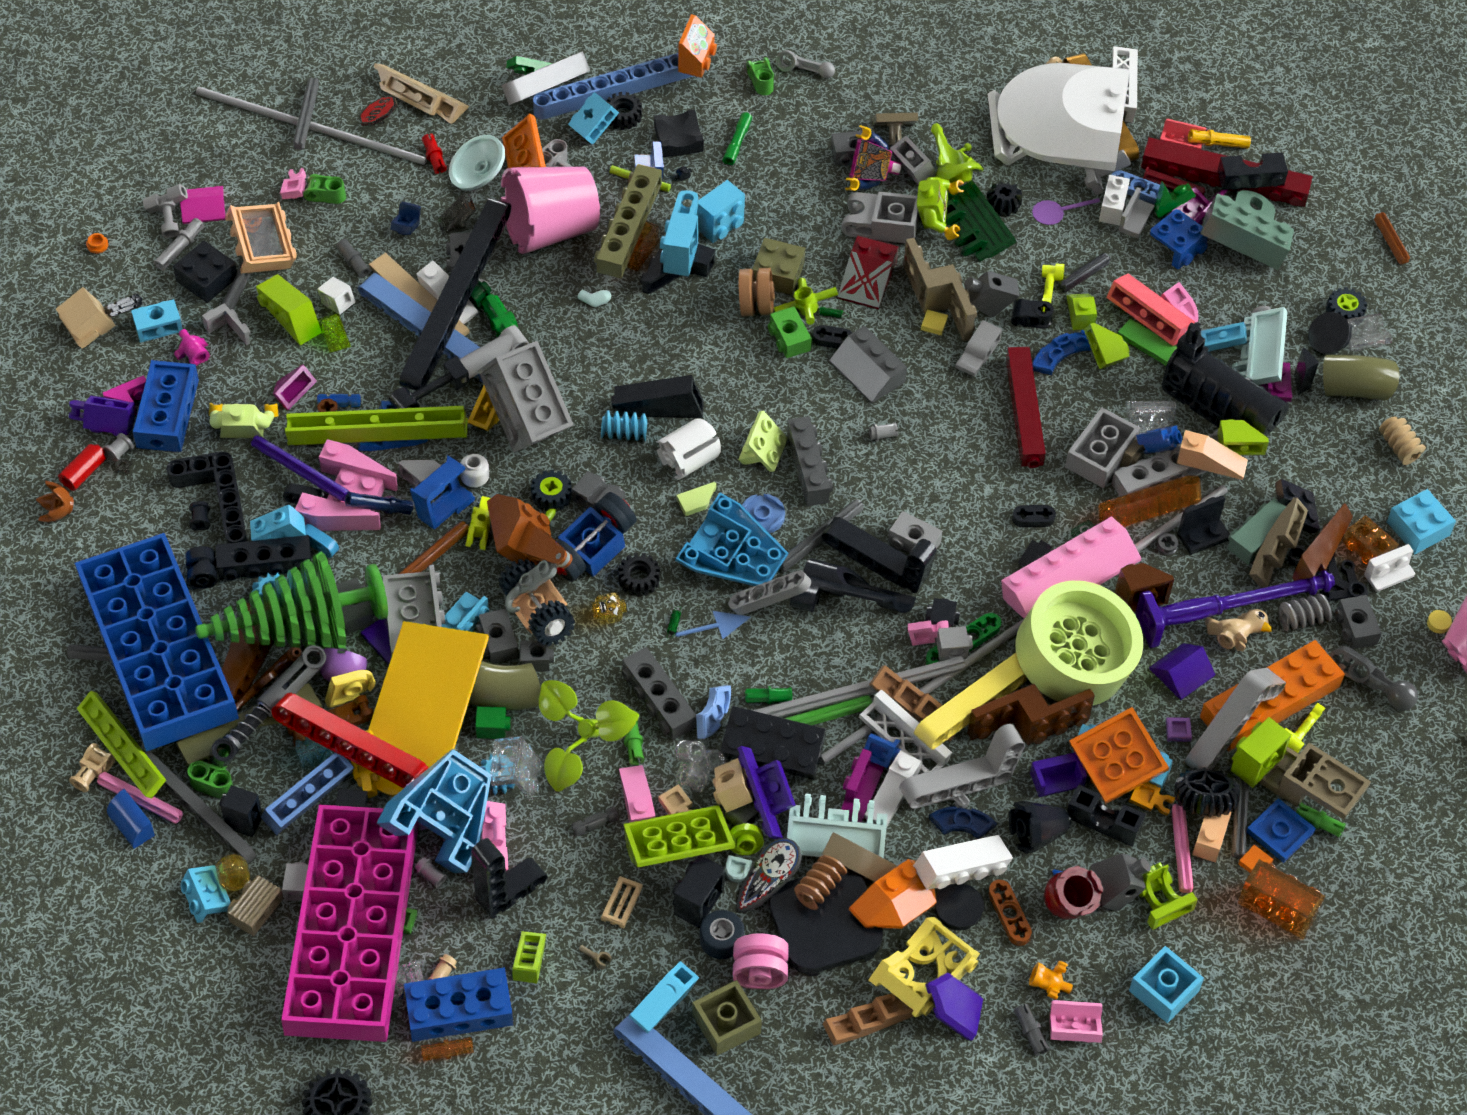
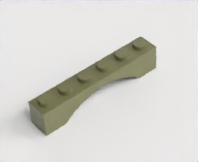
[177,683,322,769]

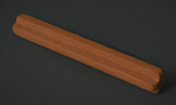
[398,521,469,574]

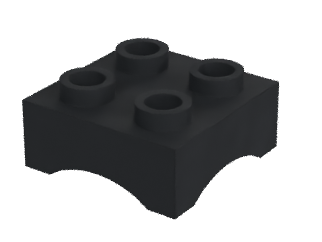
[654,109,704,157]

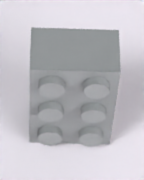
[1065,407,1140,488]

